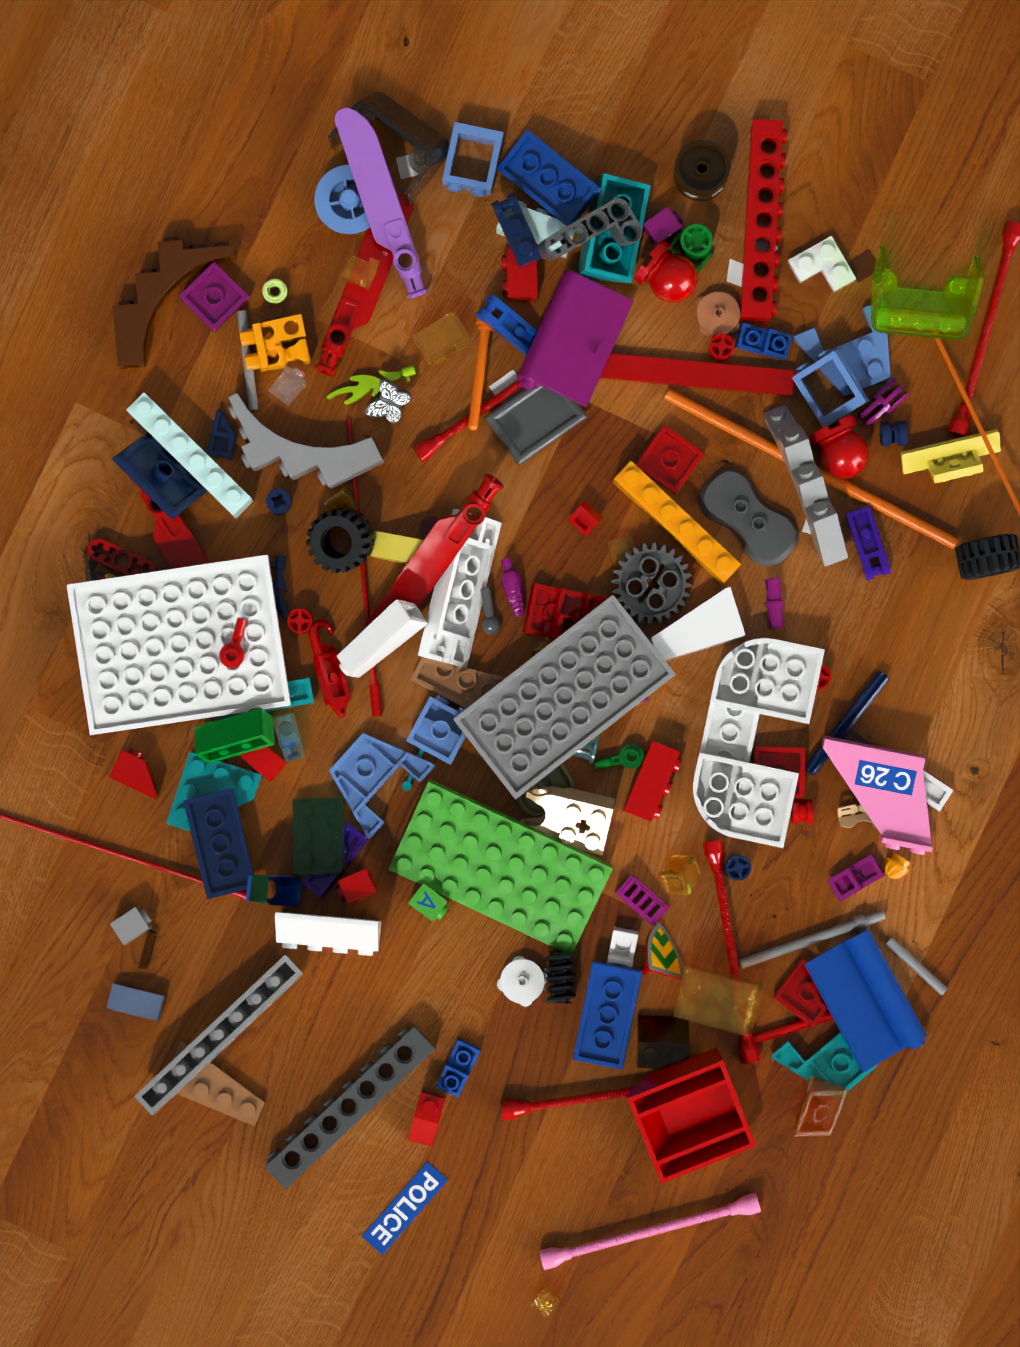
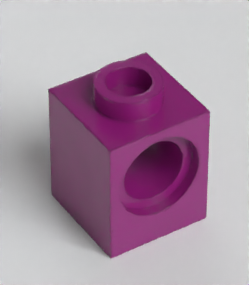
[642,206,683,247]

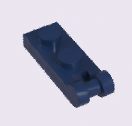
[491,193,542,268]

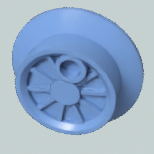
[314,165,370,234]

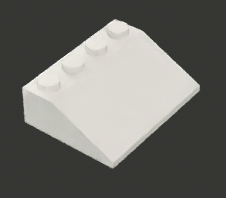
[275,912,381,956]

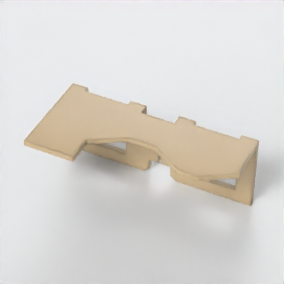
[837,804,876,828]

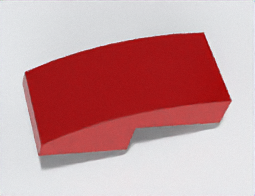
[239,747,287,782]

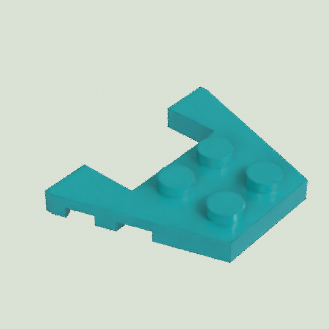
[770,1032,877,1099]

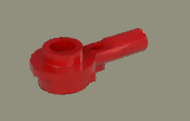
[219,617,247,668]

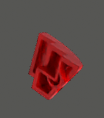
[522,583,608,639]

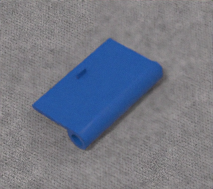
[804,928,927,1073]

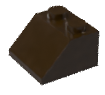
[636,1015,689,1069]

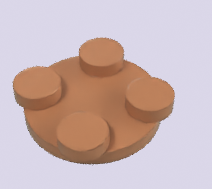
[696,292,740,336]

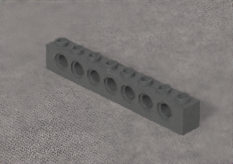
[265,1026,436,1190]

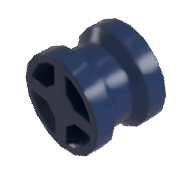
[266,488,292,515]
[725,855,751,880]

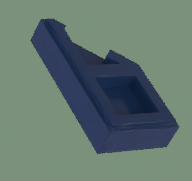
[206,409,237,461]

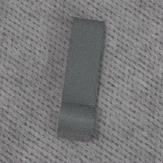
[538,198,642,261]

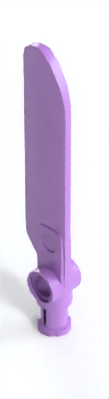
[335,108,429,299]

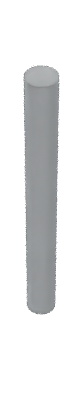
[237,310,258,411]

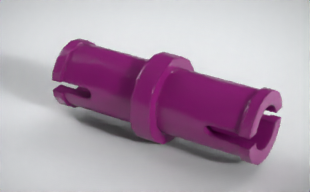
[764,578,785,629]

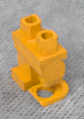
[239,314,311,372]

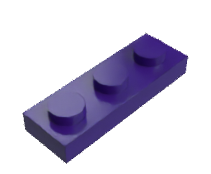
[302,822,368,899]

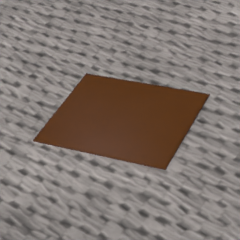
[848,250,881,283]

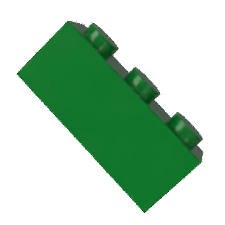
[194,708,275,764]

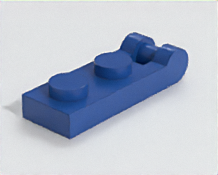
[476,294,537,356]

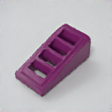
[615,874,670,926]

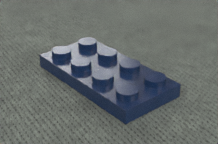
[183,788,254,899]

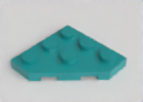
[166,752,262,832]

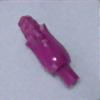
[501,558,525,617]

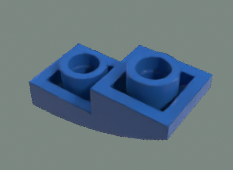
[734,323,793,360]
[435,1038,482,1098]

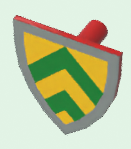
[640,922,685,981]

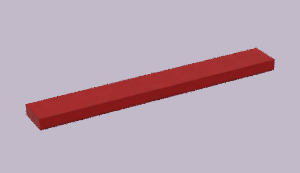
[599,353,795,397]

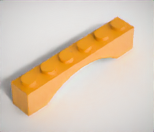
[613,461,741,585]

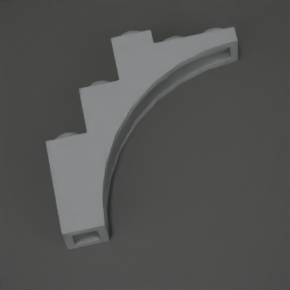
[228,393,385,489]
[763,405,848,567]

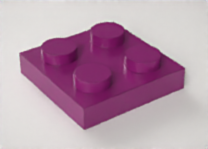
[178,262,250,333]

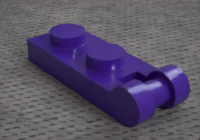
[845,506,891,581]

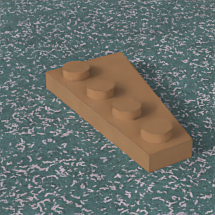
[410,658,506,709]
[173,1040,265,1126]

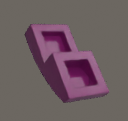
[827,853,885,902]

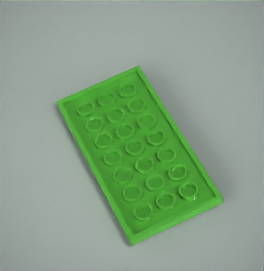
[388,779,614,952]

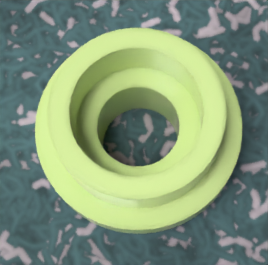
[262,279,288,304]

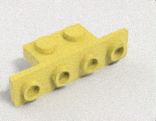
[901,429,1001,483]

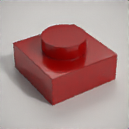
[568,501,603,537]

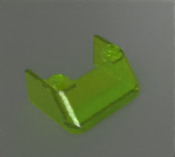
[870,246,984,340]

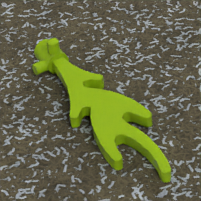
[327,365,416,405]

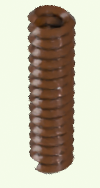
[138,930,157,969]

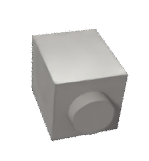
[110,907,152,945]

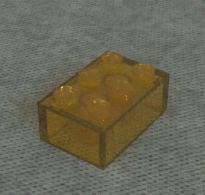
[673,965,764,1036]

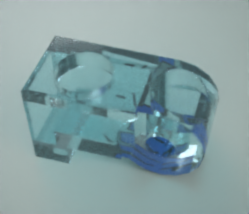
[273,712,306,763]

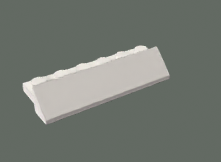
[418,509,502,668]

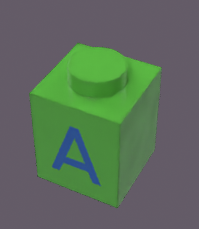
[409,883,449,922]

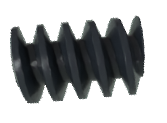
[544,952,576,1003]

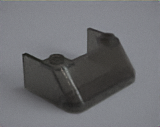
[328,92,450,206]

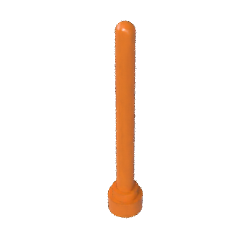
[468,313,497,431]

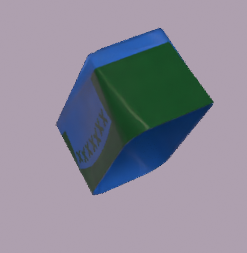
[246,875,302,907]

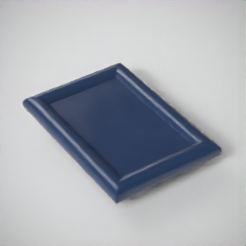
[112,432,207,519]

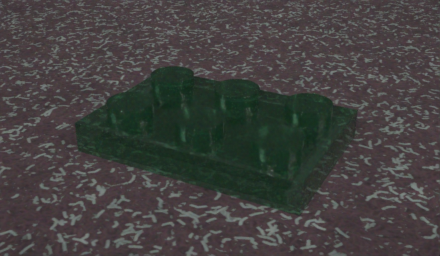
[293,797,345,876]

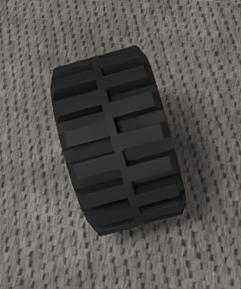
[306,507,375,573]
[955,534,1020,580]

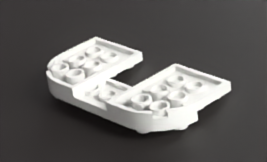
[693,638,825,848]

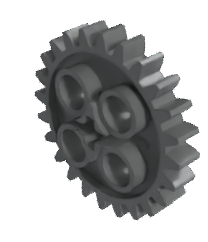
[610,542,692,624]

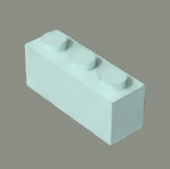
[496,201,576,259]

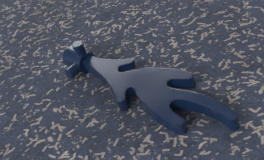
[270,556,289,629]

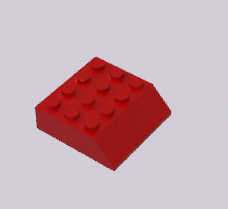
[626,1047,756,1184]

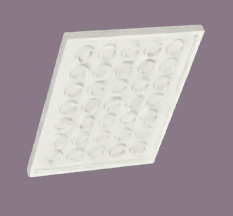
[67,555,291,735]

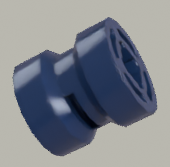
[879,420,908,447]

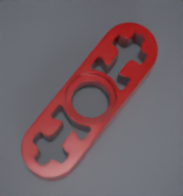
[87,539,157,576]

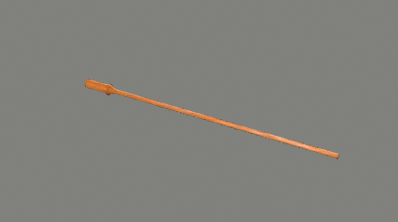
[928,322,1020,516]

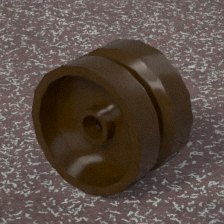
[673,140,730,202]

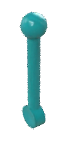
[402,748,424,791]

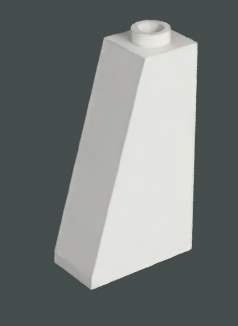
[650,587,745,661]
[337,599,428,678]

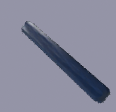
[805,671,889,775]

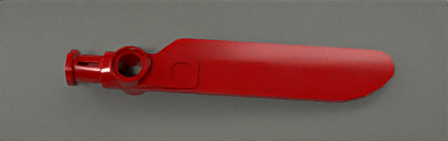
[314,194,414,377]
[367,473,504,626]
[129,477,211,569]

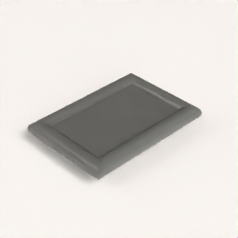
[484,386,588,466]

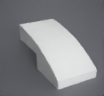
[607,927,639,968]

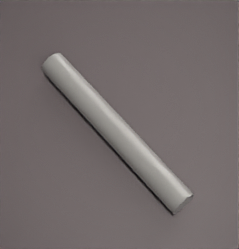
[885,937,948,996]

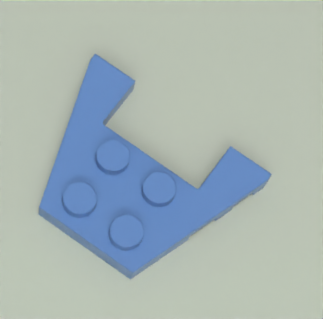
[793,300,891,398]
[329,733,435,839]

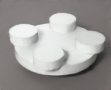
[497,956,547,1007]

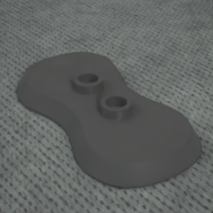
[699,468,799,566]

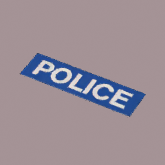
[362,1162,448,1255]

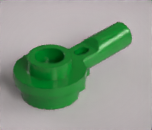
[594,744,644,770]

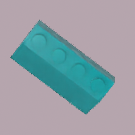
[577,173,651,283]

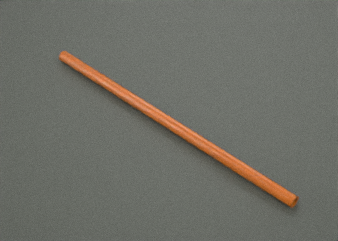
[664,388,959,550]

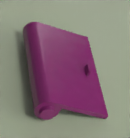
[517,271,634,407]

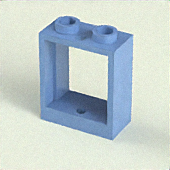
[442,122,504,197]
[792,349,870,427]

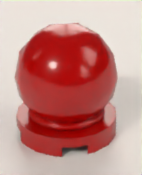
[633,240,698,303]
[808,415,869,479]

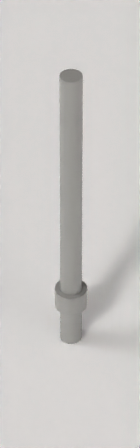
[739,909,886,969]

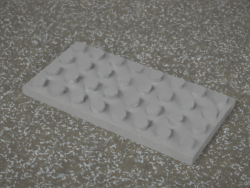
[453,595,676,800]

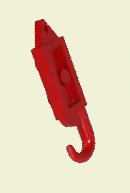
[308,619,351,719]

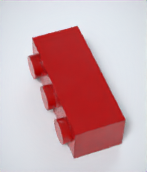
[623,740,683,823]

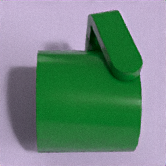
[669,224,714,273]

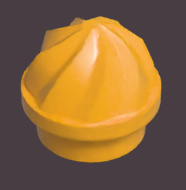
[885,853,910,879]

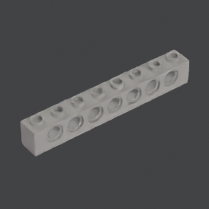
[134,955,303,1116]

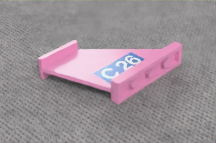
[822,736,933,855]

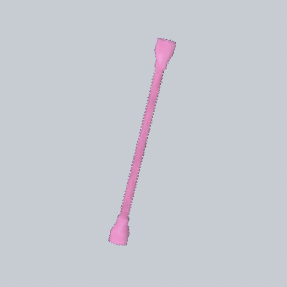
[539,1192,761,1270]

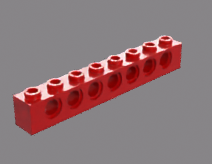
[739,119,787,323]

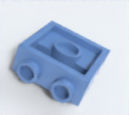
[406,695,466,765]

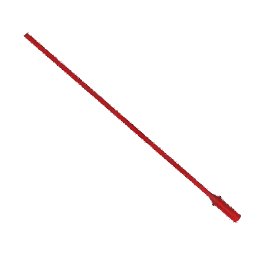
[346,418,382,717]
[0,813,247,900]

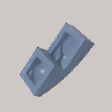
[107,983,165,1021]

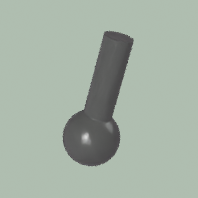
[480,587,502,635]

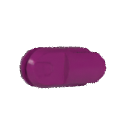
[858,376,910,425]

